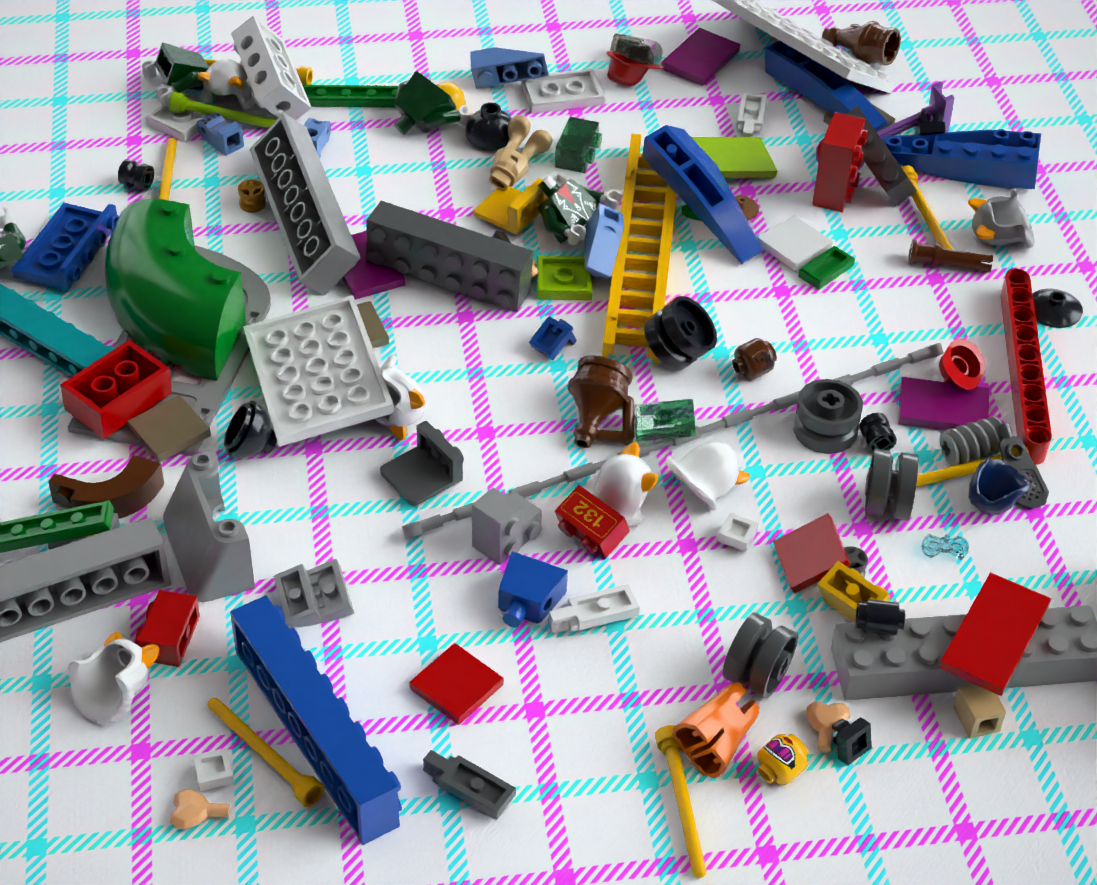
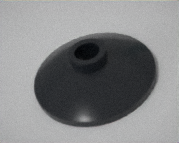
[1033,288,1083,328]

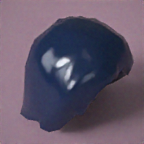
[968,458,1030,515]

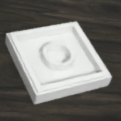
[145,95,208,142]
[757,215,833,271]

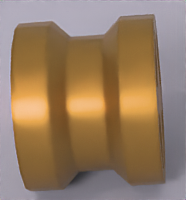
[238,179,266,213]

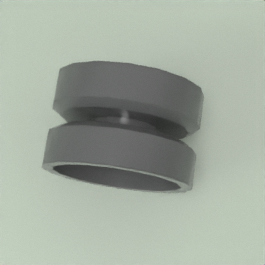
[793,379,863,454]
[865,449,918,521]
[722,613,799,698]

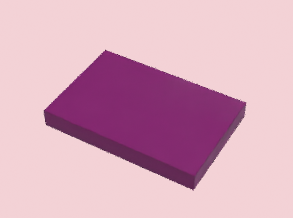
[661,27,741,86]
[341,231,406,300]
[898,377,989,430]

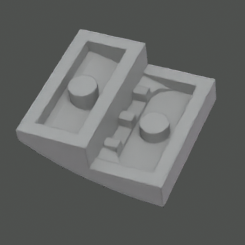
[273,559,355,627]

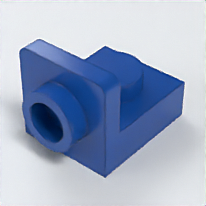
[529,316,577,360]

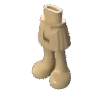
[489,115,552,191]

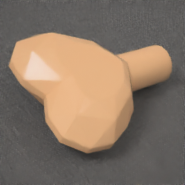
[806,701,850,753]
[170,789,230,829]

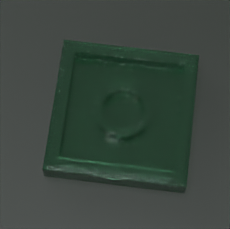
[635,399,696,442]

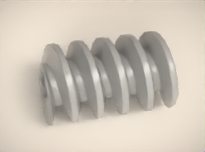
[939,416,1003,466]

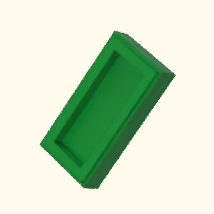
[798,245,855,290]

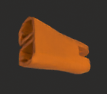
[672,682,760,778]

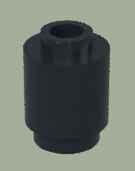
[855,599,905,636]

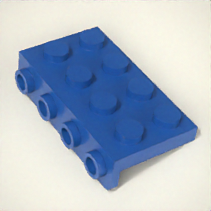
[11,202,119,291]

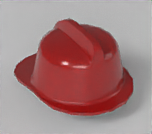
[606,51,663,86]
[939,338,986,390]

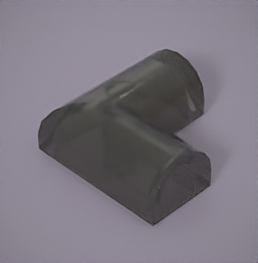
[610,33,663,65]

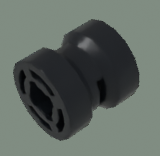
[118,159,155,191]
[859,412,897,453]

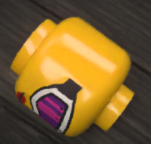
[757,734,809,785]

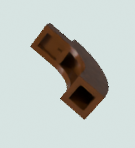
[48,455,164,519]

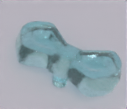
[921,534,969,560]

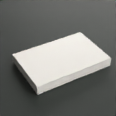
[521,69,605,113]

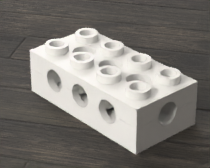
[231,15,312,120]

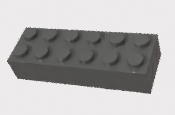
[366,200,534,312]

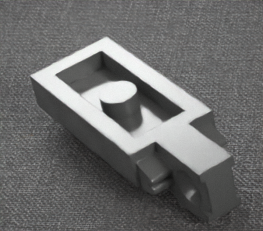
[423,750,516,820]

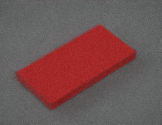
[938,572,1052,696]

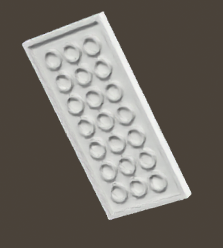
[712,0,895,93]

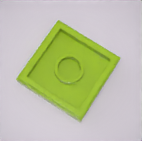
[537,256,593,300]

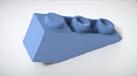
[470,47,549,89]
[584,203,624,280]

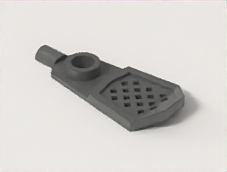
[998,423,1049,510]

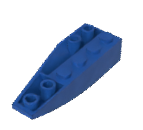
[765,40,887,131]
[642,125,763,264]
[882,129,1042,189]

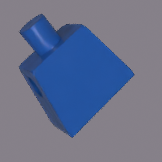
[498,551,568,628]

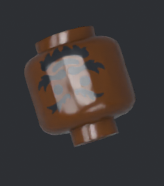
[732,338,777,380]

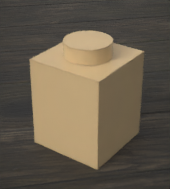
[953,682,1006,739]

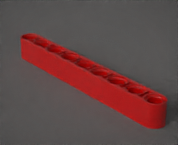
[1000,268,1052,465]

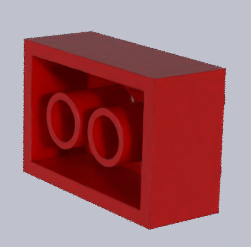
[812,112,868,213]
[60,340,172,439]

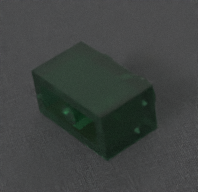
[555,117,602,173]

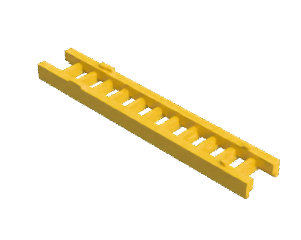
[602,133,677,364]

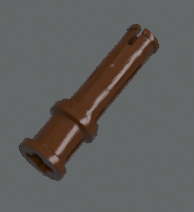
[908,239,993,273]

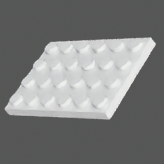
[243,295,395,447]

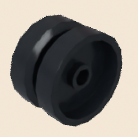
[644,296,717,370]

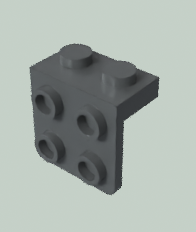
[380,420,464,506]

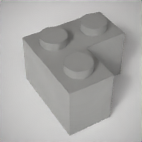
[472,487,542,565]

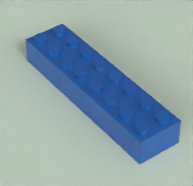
[230,595,402,845]

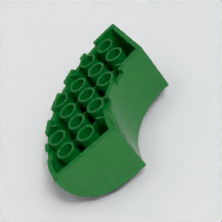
[105,199,246,381]

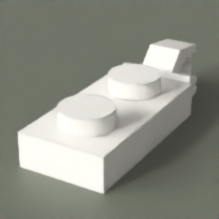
[736,92,767,137]
[548,584,640,633]

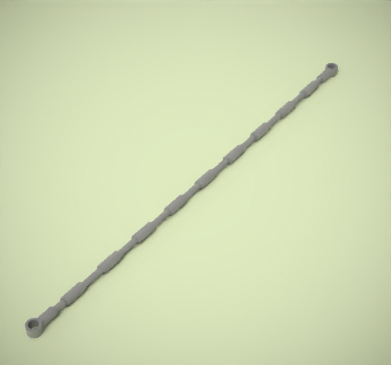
[402,343,944,539]

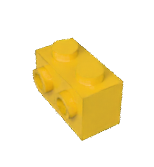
[818,561,891,622]

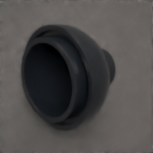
[465,102,511,150]
[224,400,277,459]

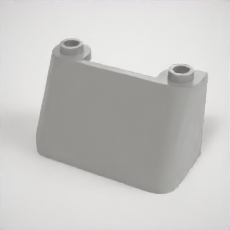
[163,449,255,602]

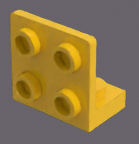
[474,178,547,235]

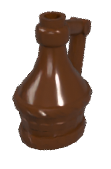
[822,20,901,66]
[567,355,635,448]

